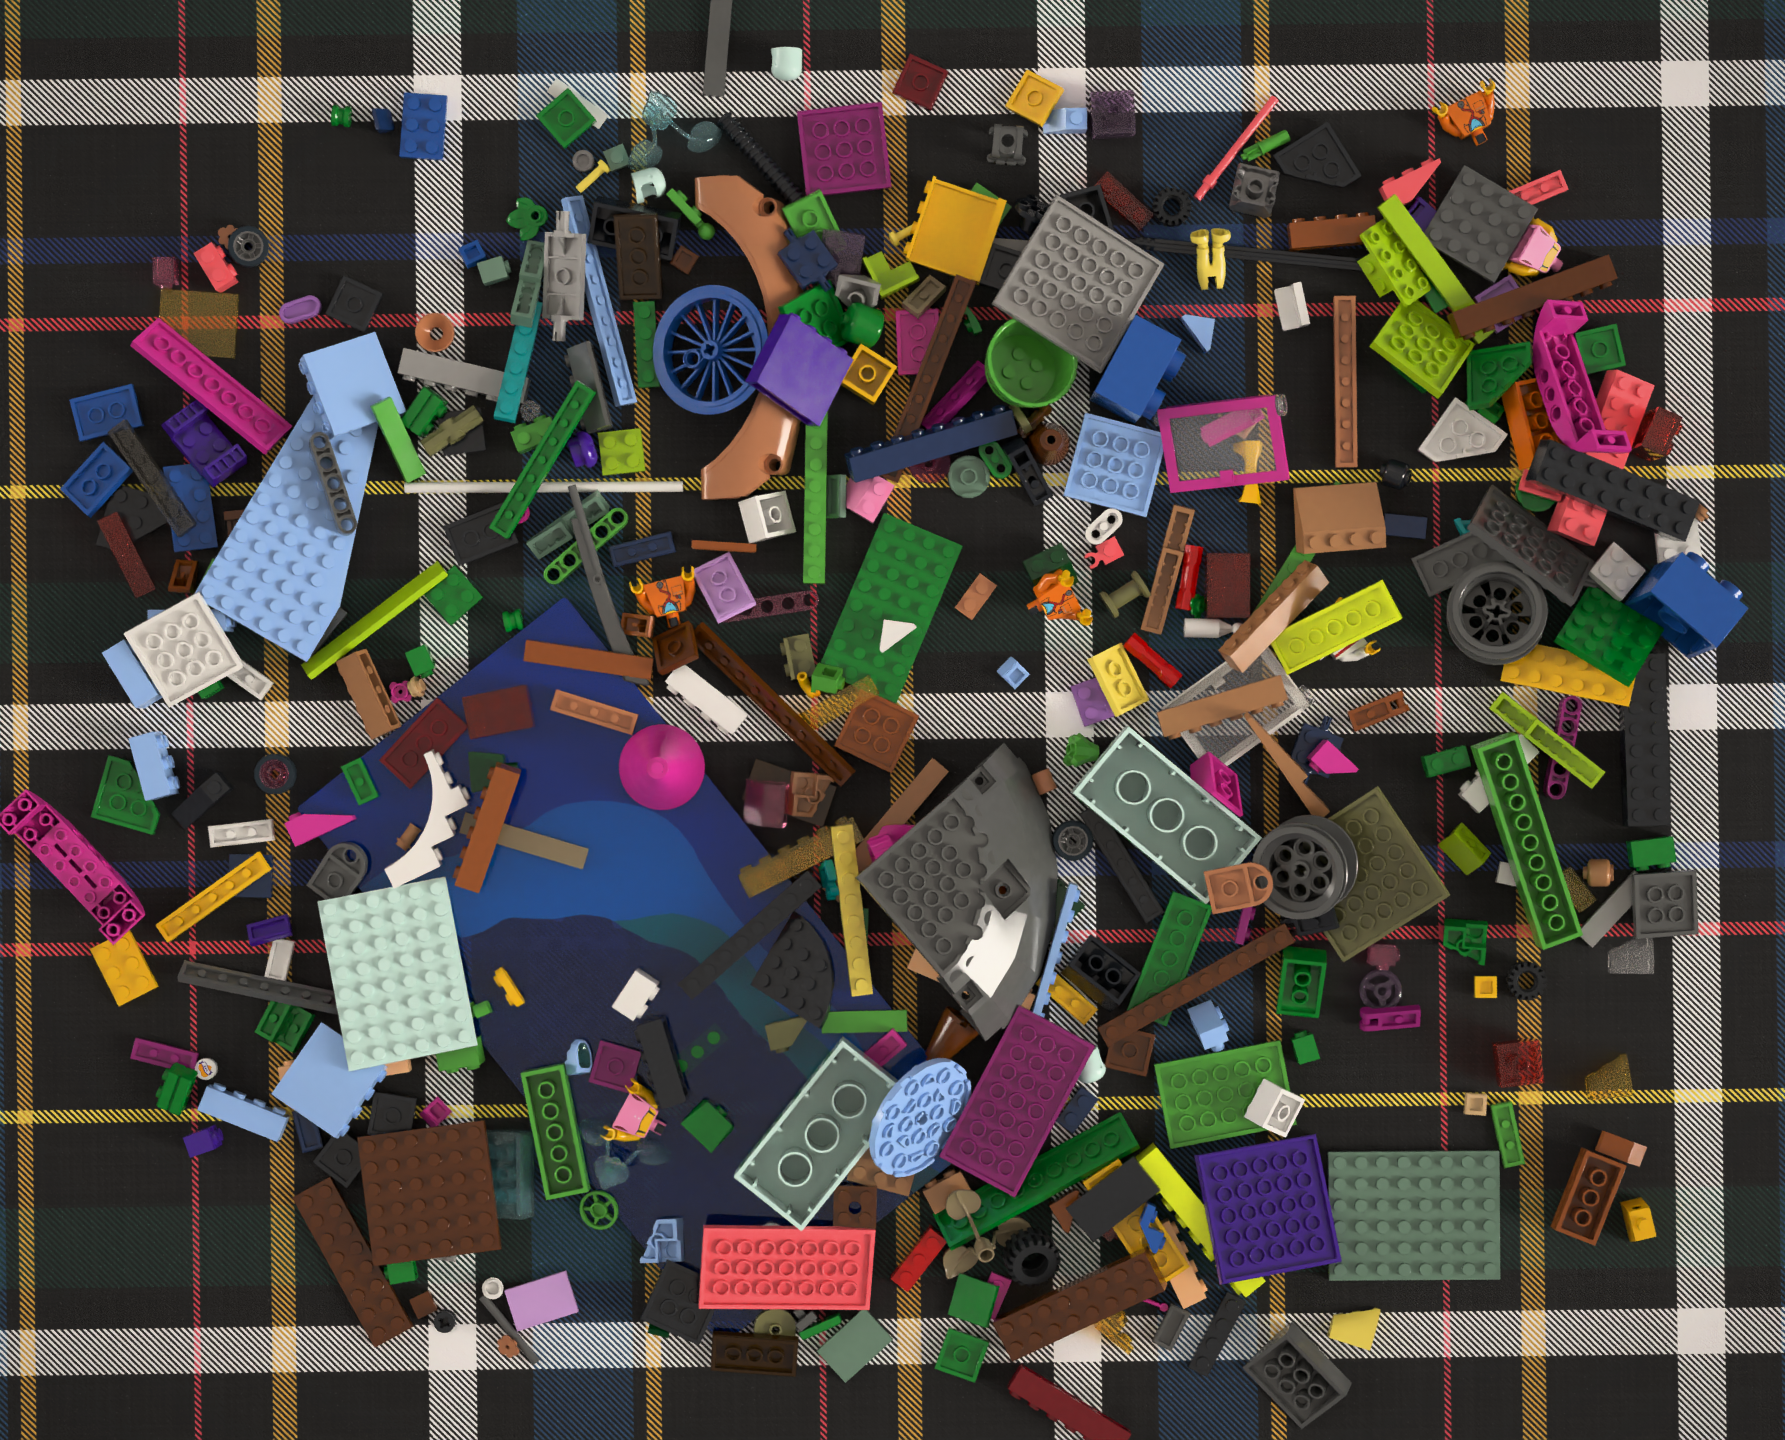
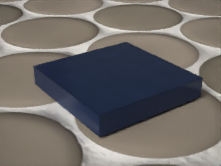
[229,854,273,898]

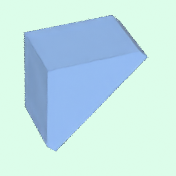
[1180,314,1215,353]

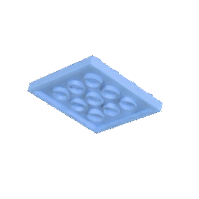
[1063,413,1164,517]

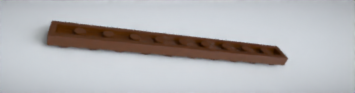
[880,274,976,483]
[694,622,856,786]
[1097,923,1295,1047]

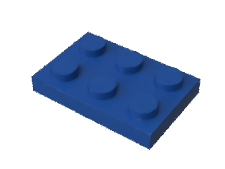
[399,92,448,161]
[69,384,144,442]
[60,442,134,518]

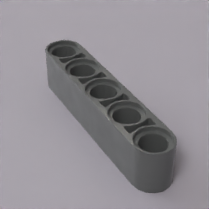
[309,432,357,536]

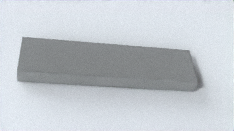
[1580,870,1638,948]

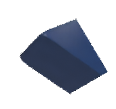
[372,108,395,134]

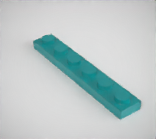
[494,302,543,423]

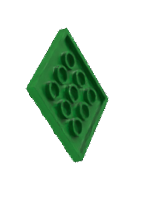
[1554,586,1665,687]

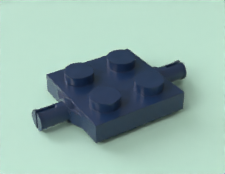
[777,228,838,292]
[1290,715,1344,784]

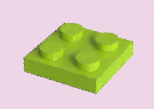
[598,428,646,476]

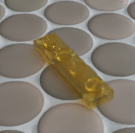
[799,675,880,730]

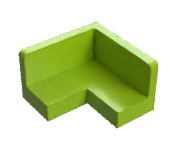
[862,251,920,300]

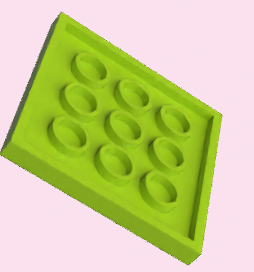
[1369,300,1475,399]

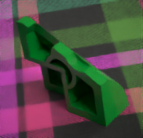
[1443,918,1488,965]

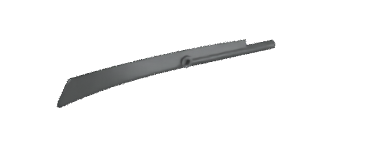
[568,484,649,686]

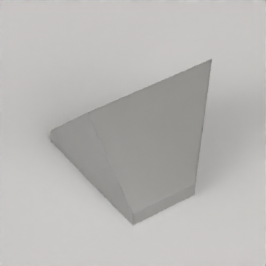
[835,274,881,307]

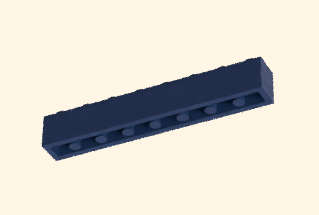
[845,405,1018,483]

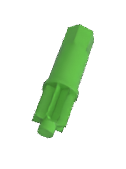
[1241,130,1290,161]

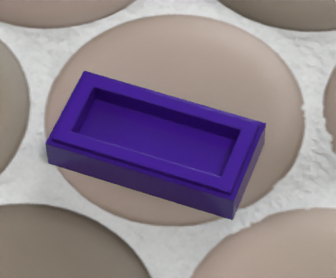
[246,914,293,947]

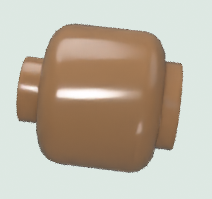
[1583,859,1614,887]

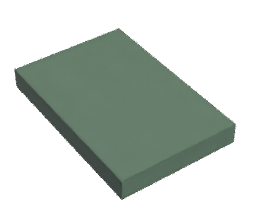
[817,1310,893,1383]

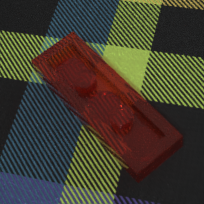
[1094,171,1154,232]

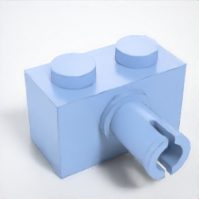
[1187,1000,1229,1052]

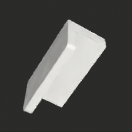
[1274,282,1310,331]

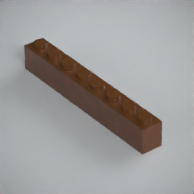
[1447,254,1618,341]

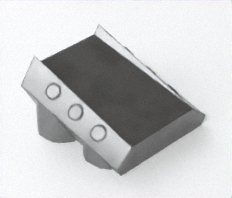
[1229,163,1280,219]

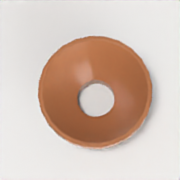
[415,313,455,352]

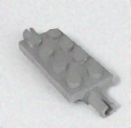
[542,211,586,341]

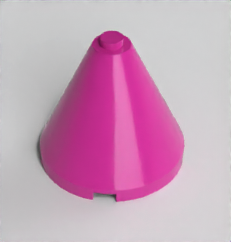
[619,724,705,810]

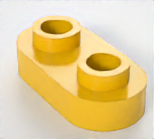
[493,967,525,1007]

